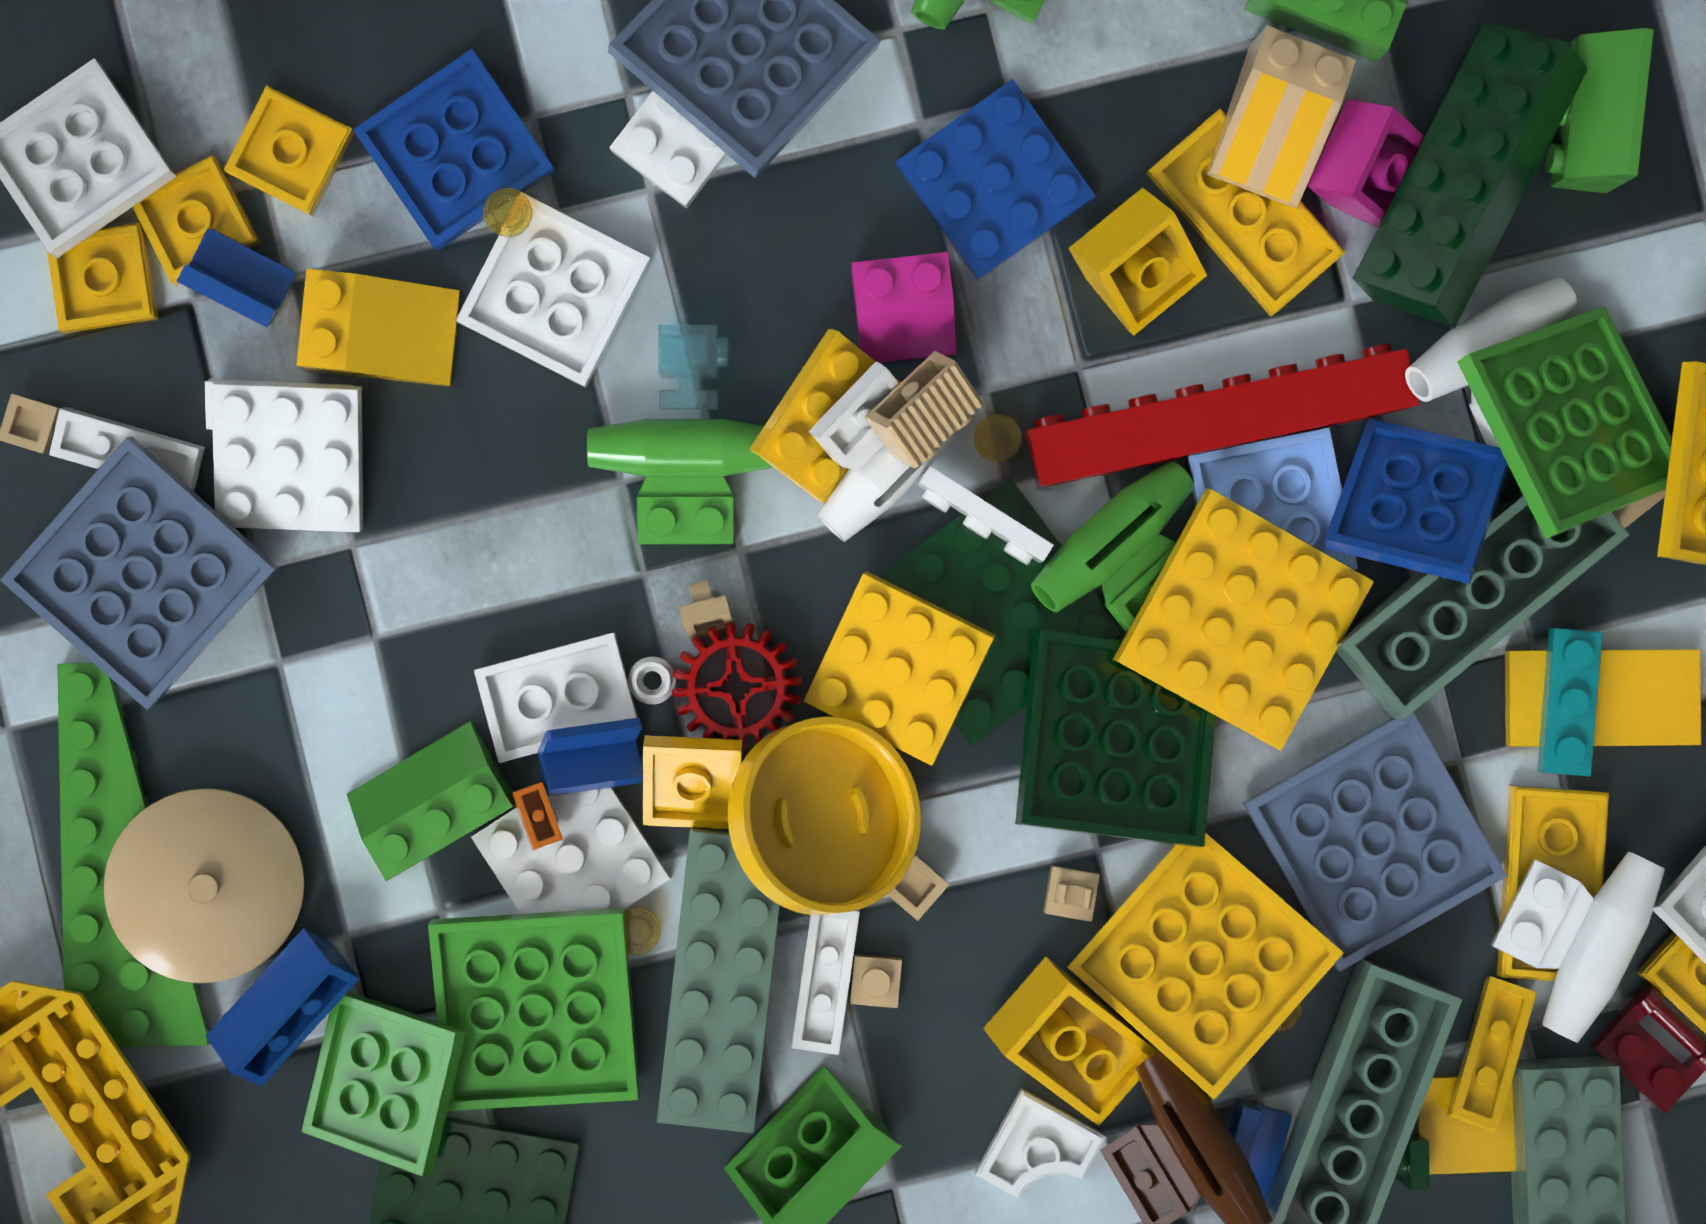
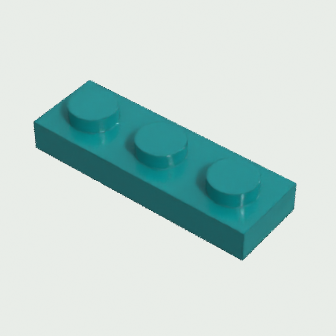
[1537,628,1602,777]

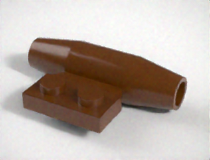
[1100,1052,1273,1224]

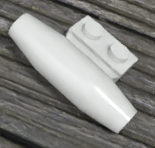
[1405,277,1577,447]
[809,361,960,542]
[1491,851,1665,1043]

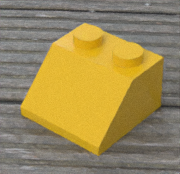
[1068,187,1207,335]

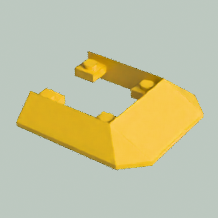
[0,980,191,1224]

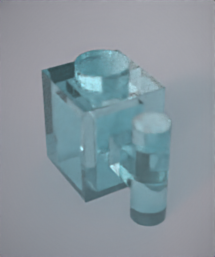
[658,325,728,409]

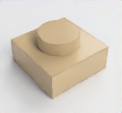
[0,394,60,455]
[887,854,949,921]
[850,954,902,1008]

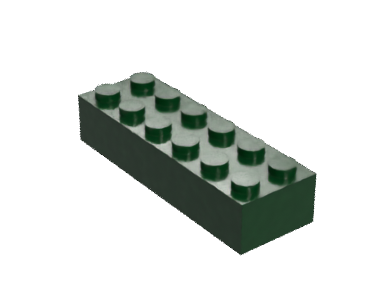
[1352,22,1587,328]

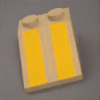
[1207,25,1356,208]

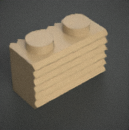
[865,351,983,468]

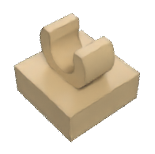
[679,580,734,641]
[1043,865,1100,922]

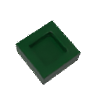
[1396,1131,1430,1190]

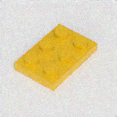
[749,329,901,504]

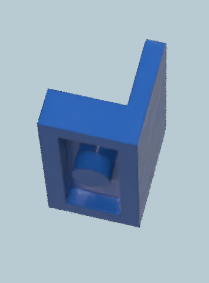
[176,229,296,327]
[537,718,643,797]
[1228,1098,1292,1202]

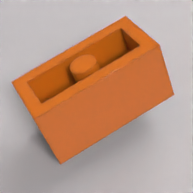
[512,782,563,851]

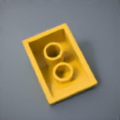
[296,268,461,386]
[983,957,1159,1126]

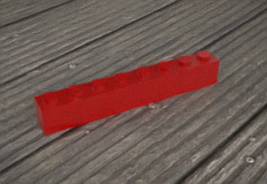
[1025,343,1419,489]

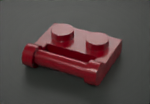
[1589,985,1706,1114]

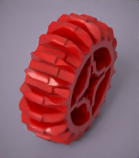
[672,622,802,752]

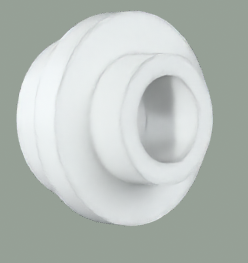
[628,657,677,705]

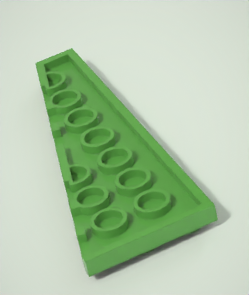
[57,663,211,1048]

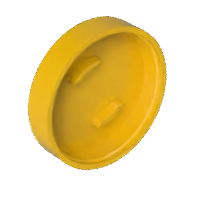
[728,717,921,916]

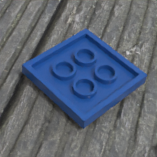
[353,49,555,252]
[895,79,1095,281]
[1325,418,1509,584]

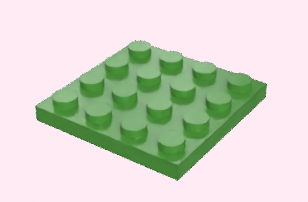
[1457,306,1672,539]
[428,908,640,1111]

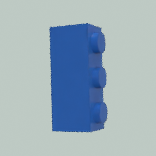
[206,928,360,1086]

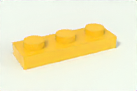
[1447,976,1537,1132]

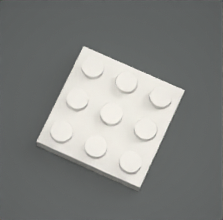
[0,58,177,259]
[456,192,651,388]
[211,381,363,532]
[471,787,671,914]

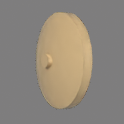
[104,788,304,983]

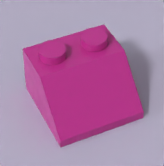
[1307,99,1425,228]
[851,252,957,364]

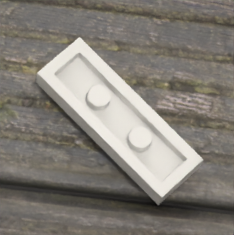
[49,407,205,491]
[918,466,1054,565]
[791,910,860,1055]

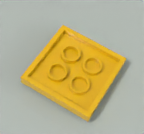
[803,571,996,766]

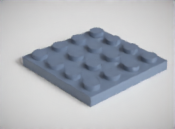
[608,0,881,178]
[0,437,279,710]
[1242,712,1507,971]

